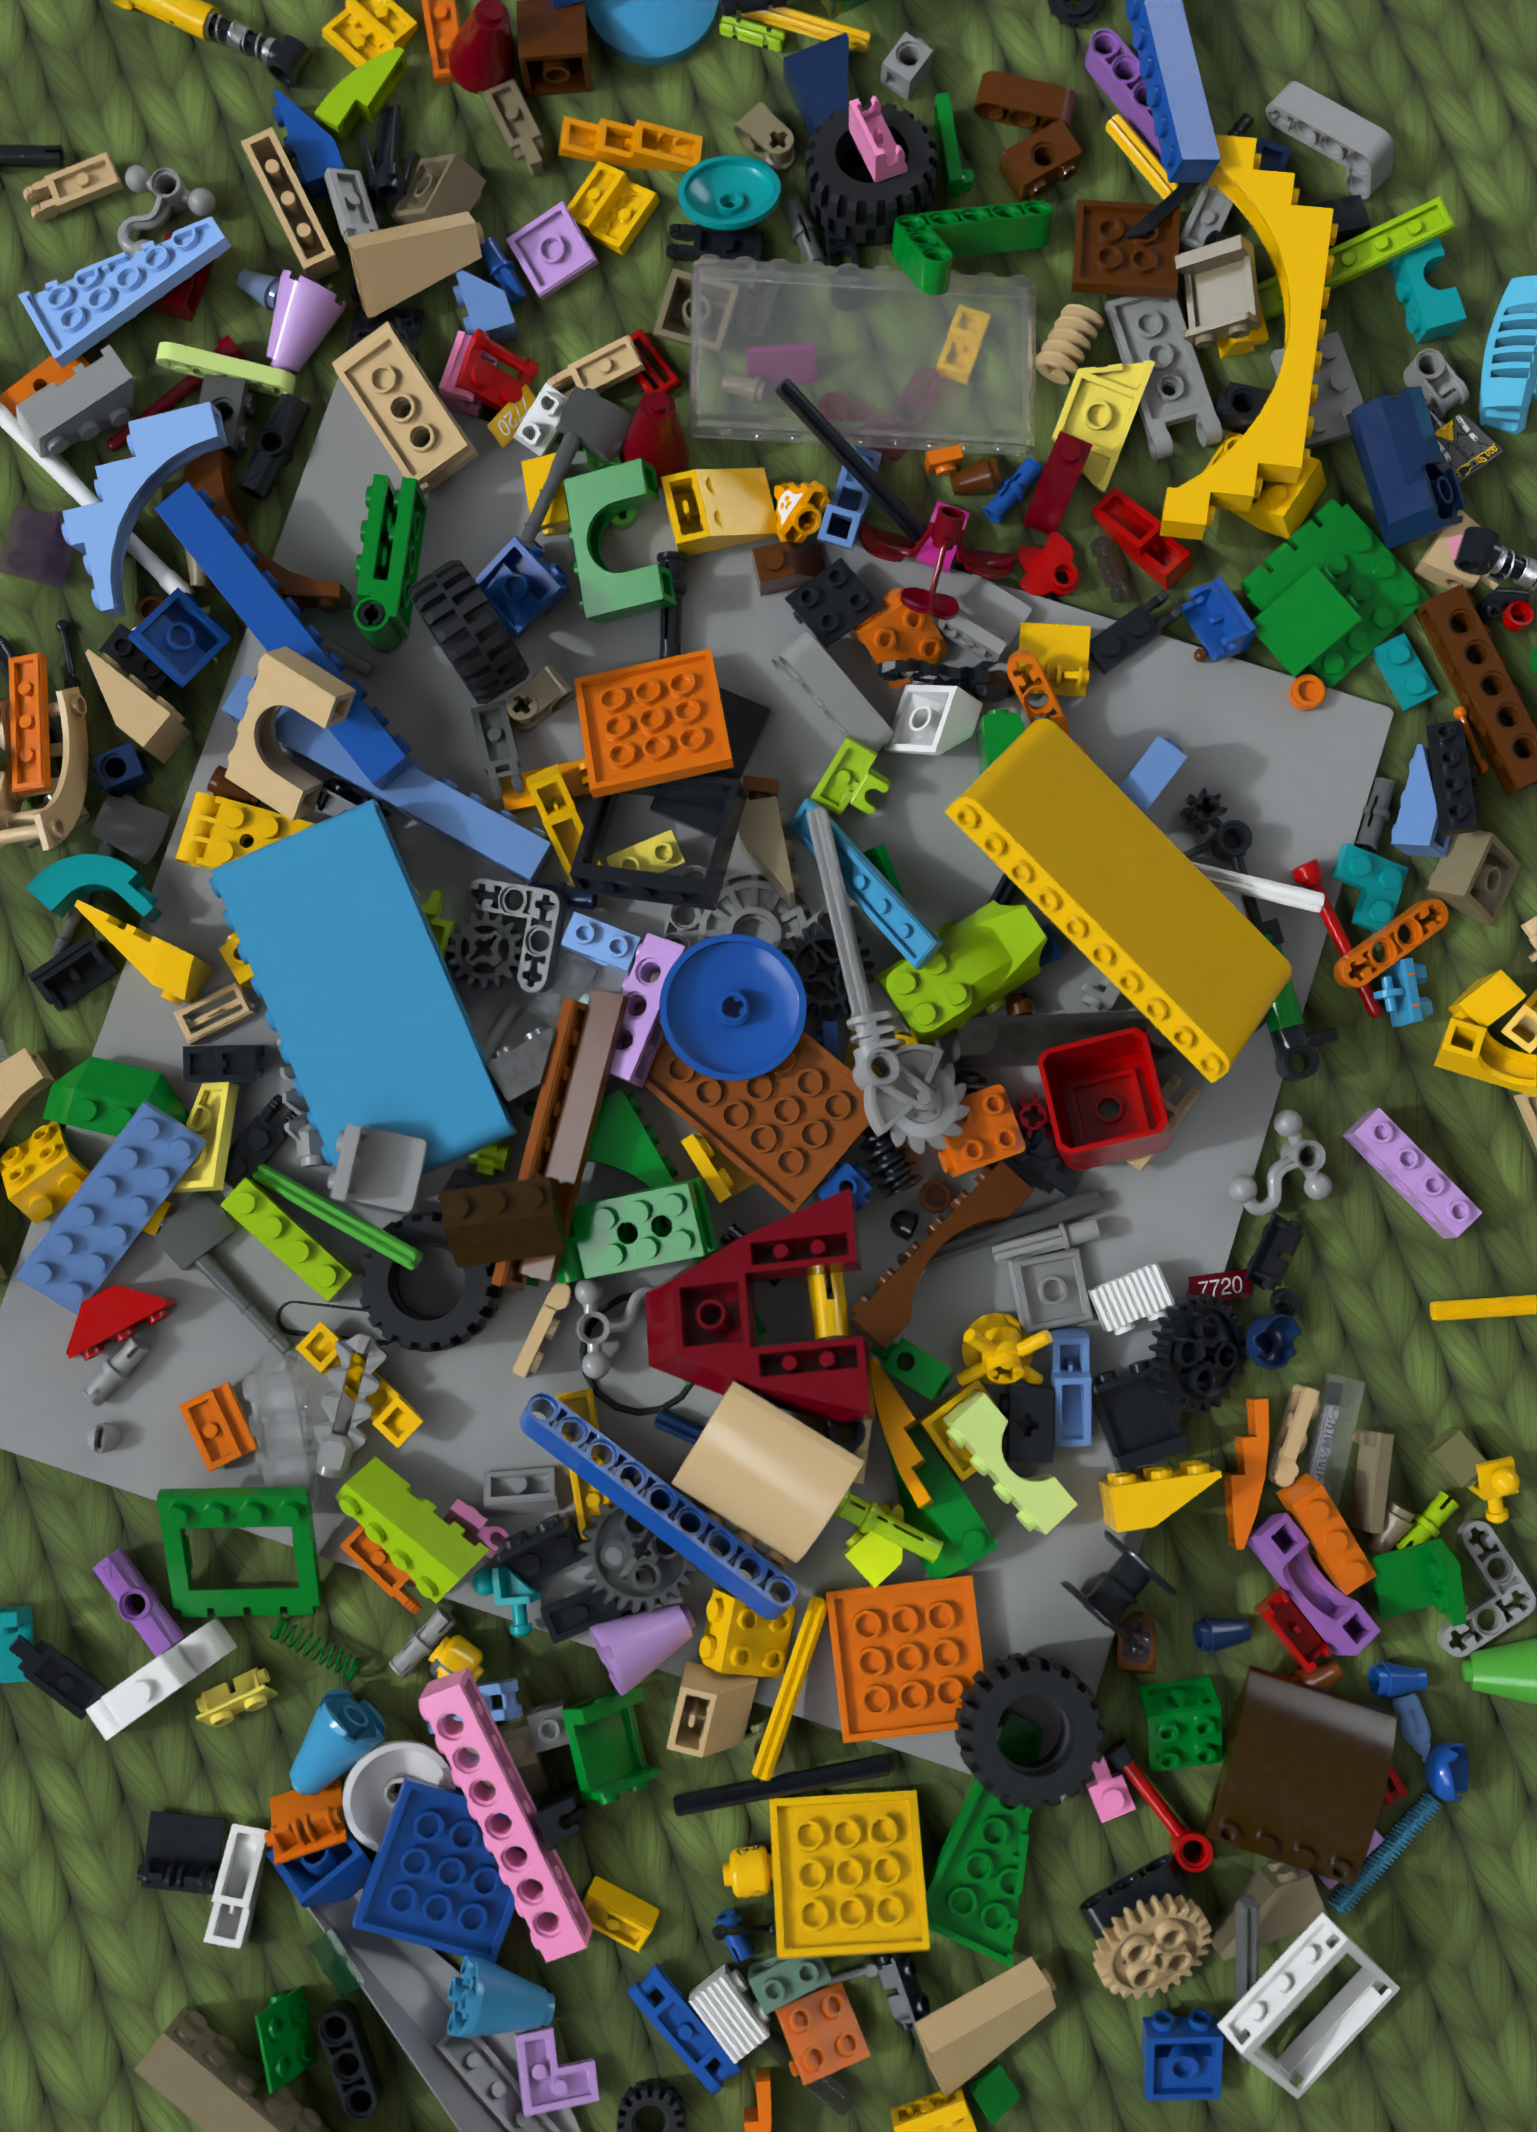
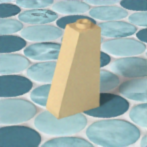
[346,211,485,318]
[914,1957,1056,2097]

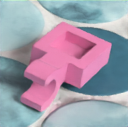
[443,1499,509,1558]
[1086,1756,1136,1823]

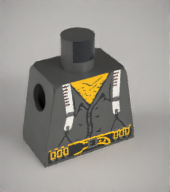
[1429,410,1503,486]

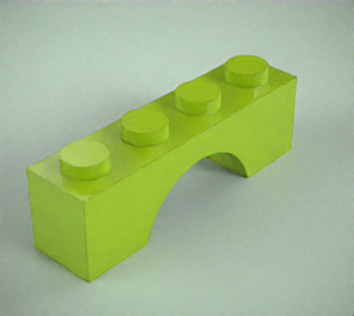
[220,1178,361,1302]

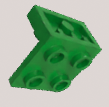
[1371,1538,1467,1627]
[1137,1676,1222,1772]

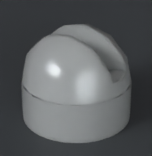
[87,1423,120,1453]

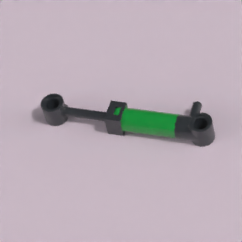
[1211,820,1339,1082]

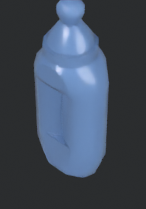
[1392,1691,1431,1763]

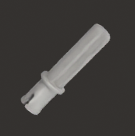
[992,1217,1101,1265]

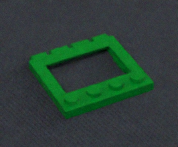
[156,1486,323,1618]

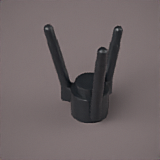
[360,104,416,201]

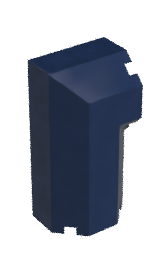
[1346,386,1465,550]

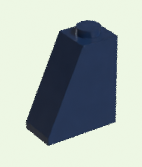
[783,33,849,137]

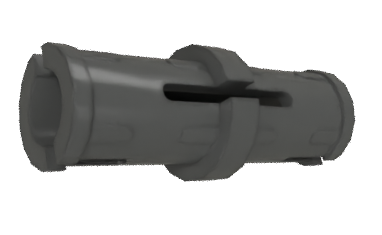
[782,196,827,270]
[1355,777,1397,852]

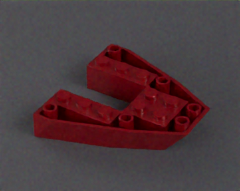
[645,1188,875,1422]

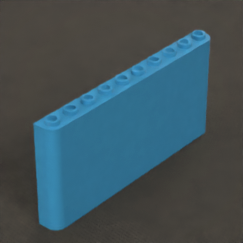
[209,799,518,1203]

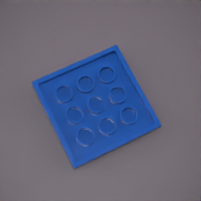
[352,1775,525,1964]

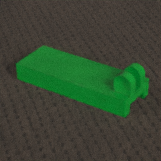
[933,92,975,198]

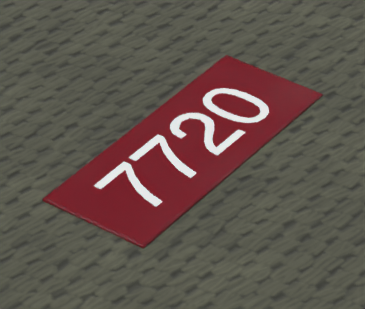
[1188,1269,1252,1301]

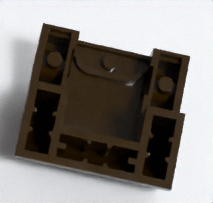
[1205,1665,1397,1887]

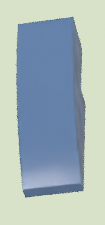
[1049,1327,1092,1447]

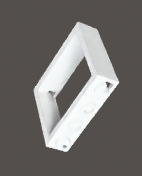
[1217,1912,1401,2099]

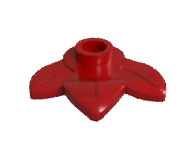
[1017,531,1079,596]

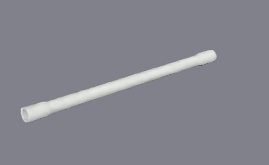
[0,402,197,597]

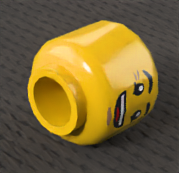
[722,1845,774,1898]

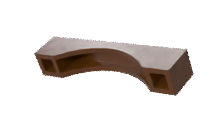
[849,1161,1034,1352]

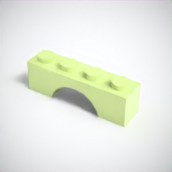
[942,1390,1078,1535]

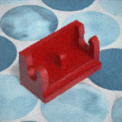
[1253,1586,1332,1674]

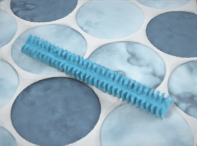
[1328,1791,1443,1918]

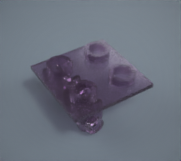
[0,506,75,588]

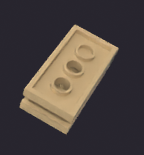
[332,321,479,495]

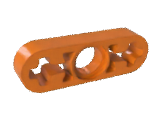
[1007,649,1069,735]

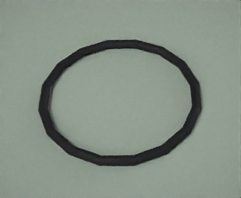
[579,1293,694,1416]

